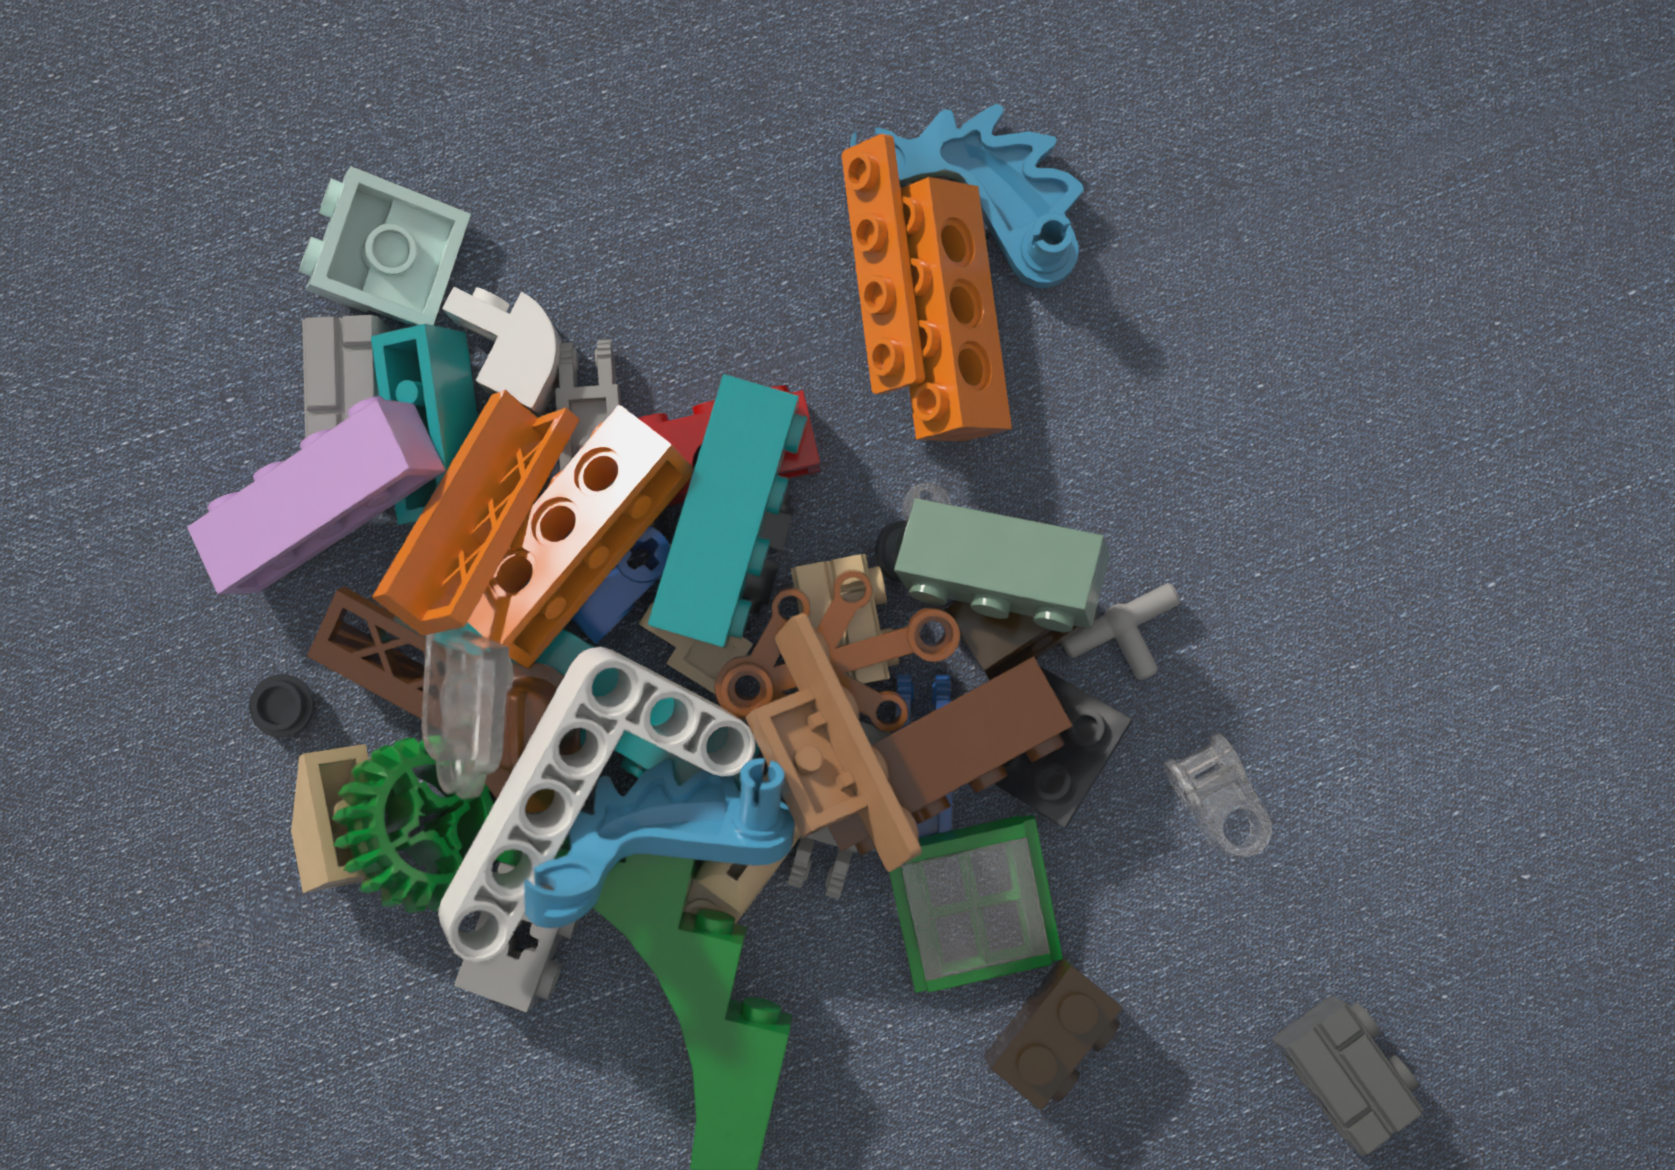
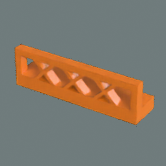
[372,390,580,636]

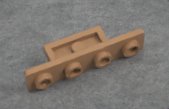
[746,613,922,872]

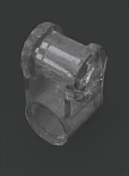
[1163,732,1272,857]

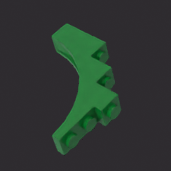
[495,835,792,1170]

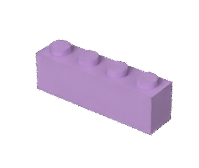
[187,396,446,594]

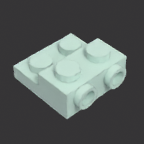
[299,166,471,326]

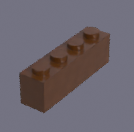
[828,657,1072,856]

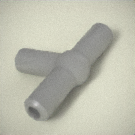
[1061,583,1180,680]

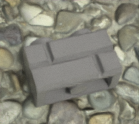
[302,315,390,438]

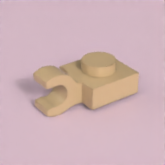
[639,603,753,695]

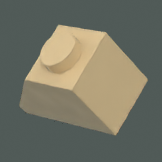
[291,744,369,893]

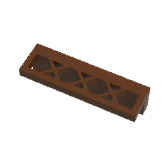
[307,587,499,750]

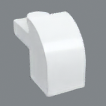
[442,287,562,417]

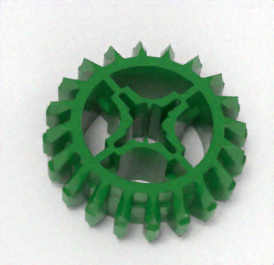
[332,737,499,914]

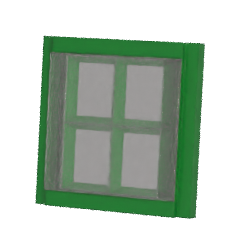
[889,815,1063,993]

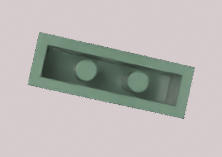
[894,498,1110,632]

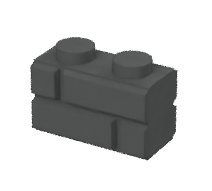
[1272,996,1423,1156]

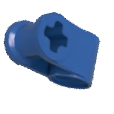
[571,527,670,644]

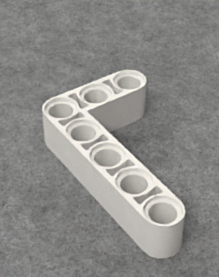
[438,647,755,962]

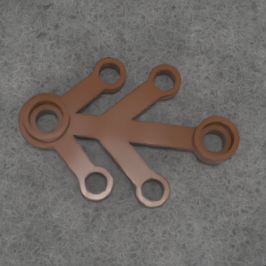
[715,569,960,732]

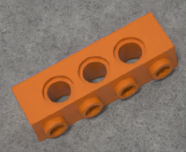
[900,177,1012,442]
[468,405,694,669]

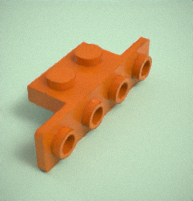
[842,134,925,394]

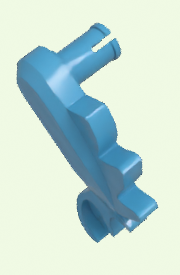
[850,103,1084,289]
[524,758,795,929]

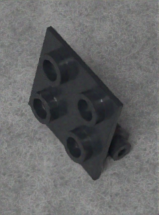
[994,666,1133,828]

